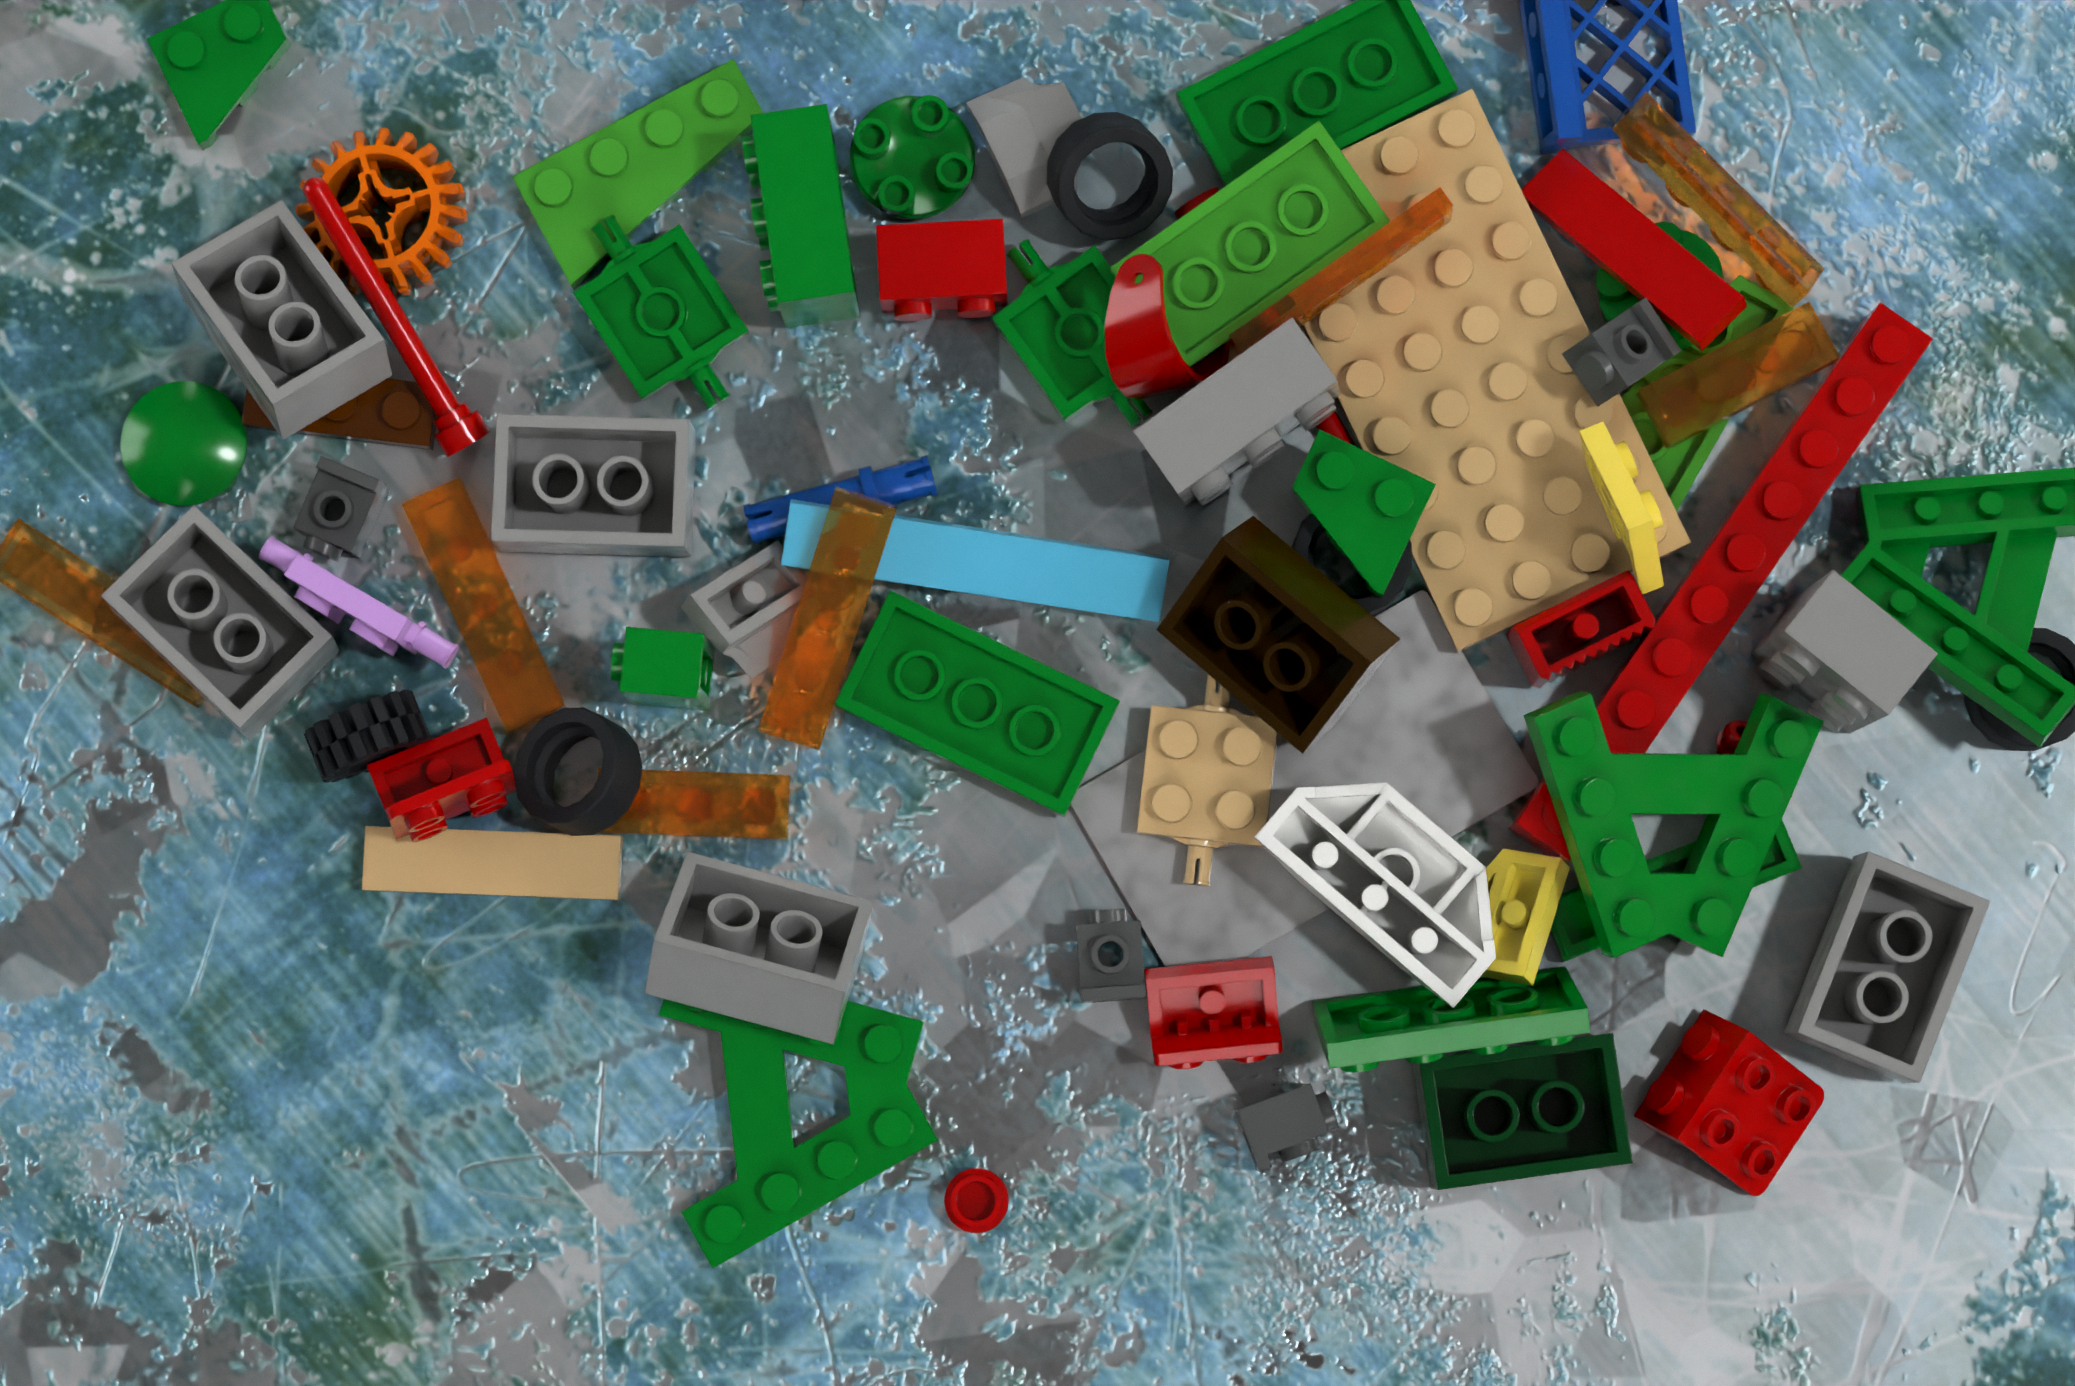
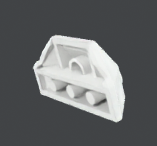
[1254,782,1496,1008]

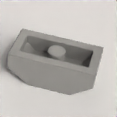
[966,77,1082,219]
[680,540,817,679]

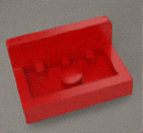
[1144,956,1283,1070]

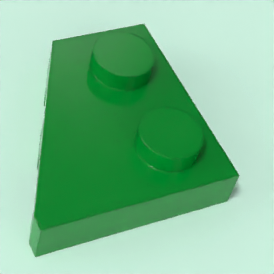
[1291,429,1436,598]

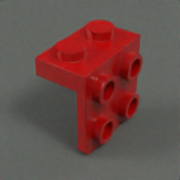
[367,718,516,842]
[1634,1009,1824,1196]

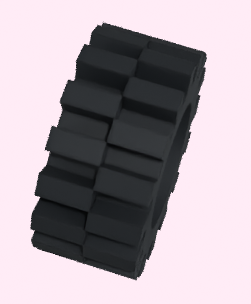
[304,689,432,783]

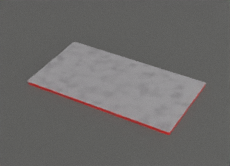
[1071,590,1539,967]

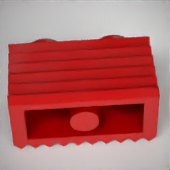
[1506,570,1656,688]

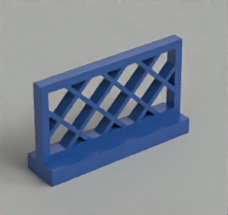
[1519,0,1696,155]

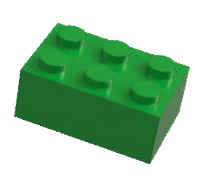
[741,104,860,328]

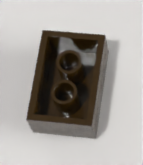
[1156,516,1400,754]

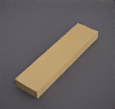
[362,826,623,901]

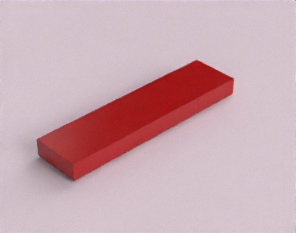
[1521,148,1747,351]

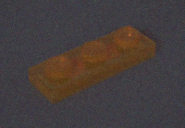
[1637,302,1840,450]
[598,768,792,841]

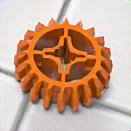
[295,127,468,296]

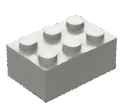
[171,200,392,440]
[1133,317,1341,505]
[491,414,696,557]
[101,505,340,741]
[1750,570,1938,734]
[645,851,874,1045]
[1784,851,1990,1083]

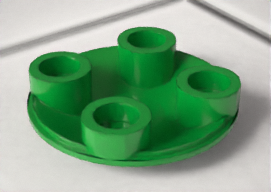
[850,95,975,220]
[120,381,247,506]

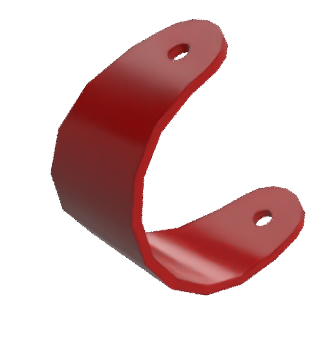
[1104,254,1230,399]

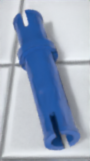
[743,455,938,545]

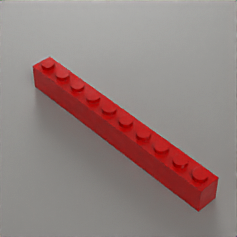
[1508,302,1933,863]

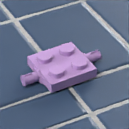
[258,536,459,669]

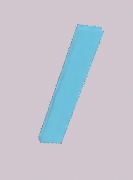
[781,499,1169,622]

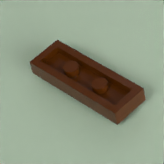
[242,378,438,450]

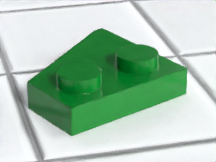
[147,0,291,150]

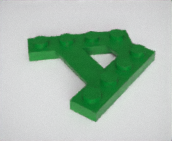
[1841,467,2075,748]
[1523,691,1824,958]
[659,999,938,1269]

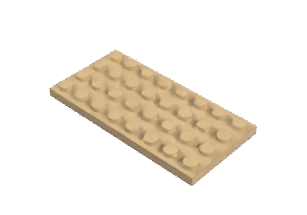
[1290,89,1691,653]

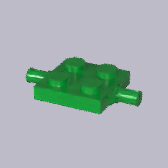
[573,215,749,410]
[992,239,1153,428]

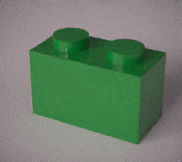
[611,627,715,711]

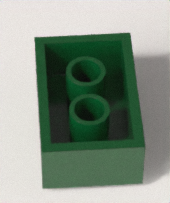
[1412,1033,1633,1190]

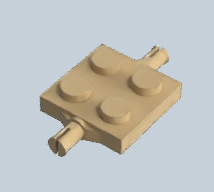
[1137,673,1278,886]

